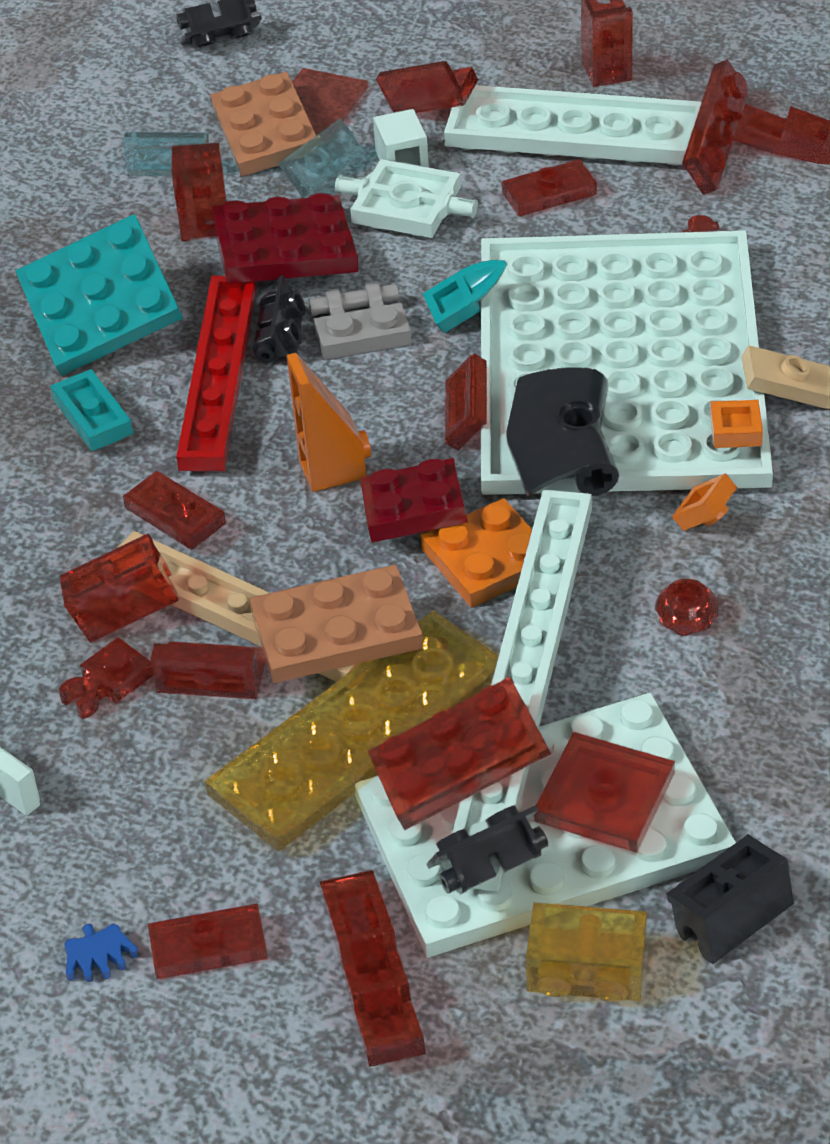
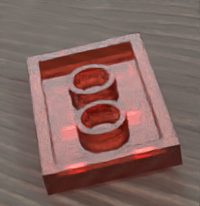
[367,677,551,831]

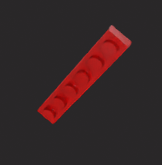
[176,276,257,471]

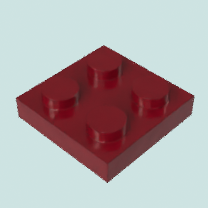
[360,458,468,543]

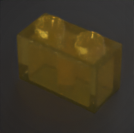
[526,902,647,1002]

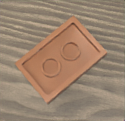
[210,71,321,177]
[249,564,423,683]

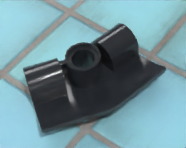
[506,367,619,496]

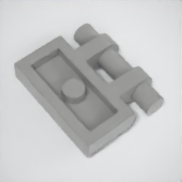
[308,282,412,360]

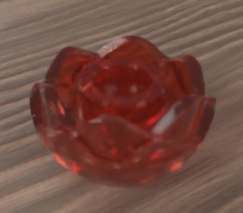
[654,578,719,636]

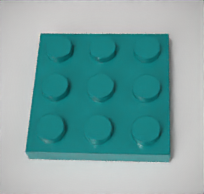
[15,214,183,376]

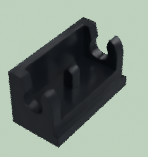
[666,834,794,964]

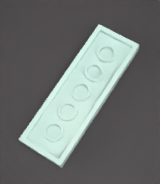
[444,84,705,166]

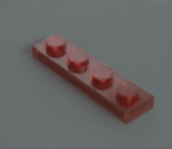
[682,59,748,195]

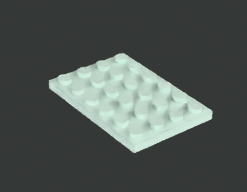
[354,692,736,958]

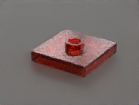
[534,732,675,853]

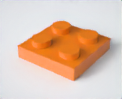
[420,498,532,608]

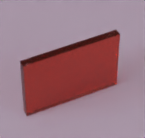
[292,68,368,147]

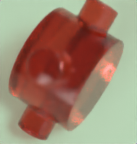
[682,215,719,232]

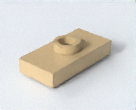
[741,345,830,409]

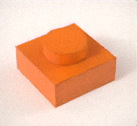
[710,400,763,448]
[672,473,738,531]

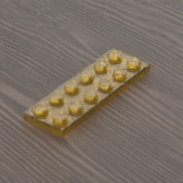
[205,610,499,852]

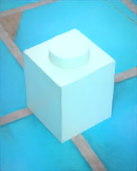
[373,109,429,168]

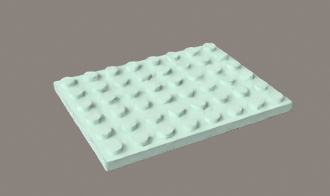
[481,230,773,495]

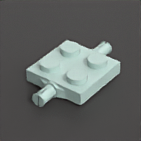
[335,159,478,238]

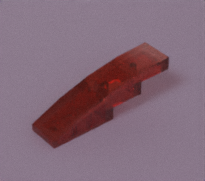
[733,104,830,165]
[319,870,426,1067]

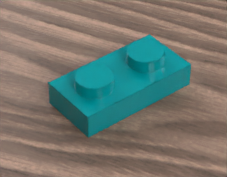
[50,369,133,452]

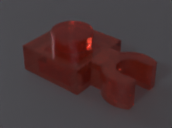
[59,637,154,719]

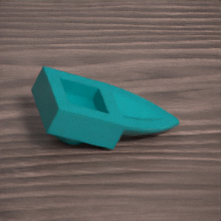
[422,260,507,333]

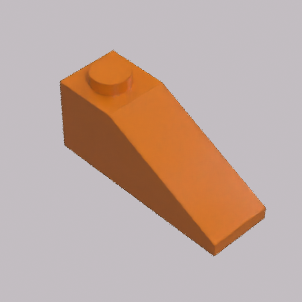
[287,353,371,492]

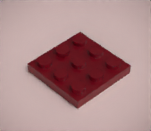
[212,193,359,284]

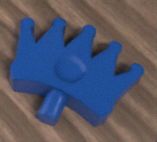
[65,923,139,982]

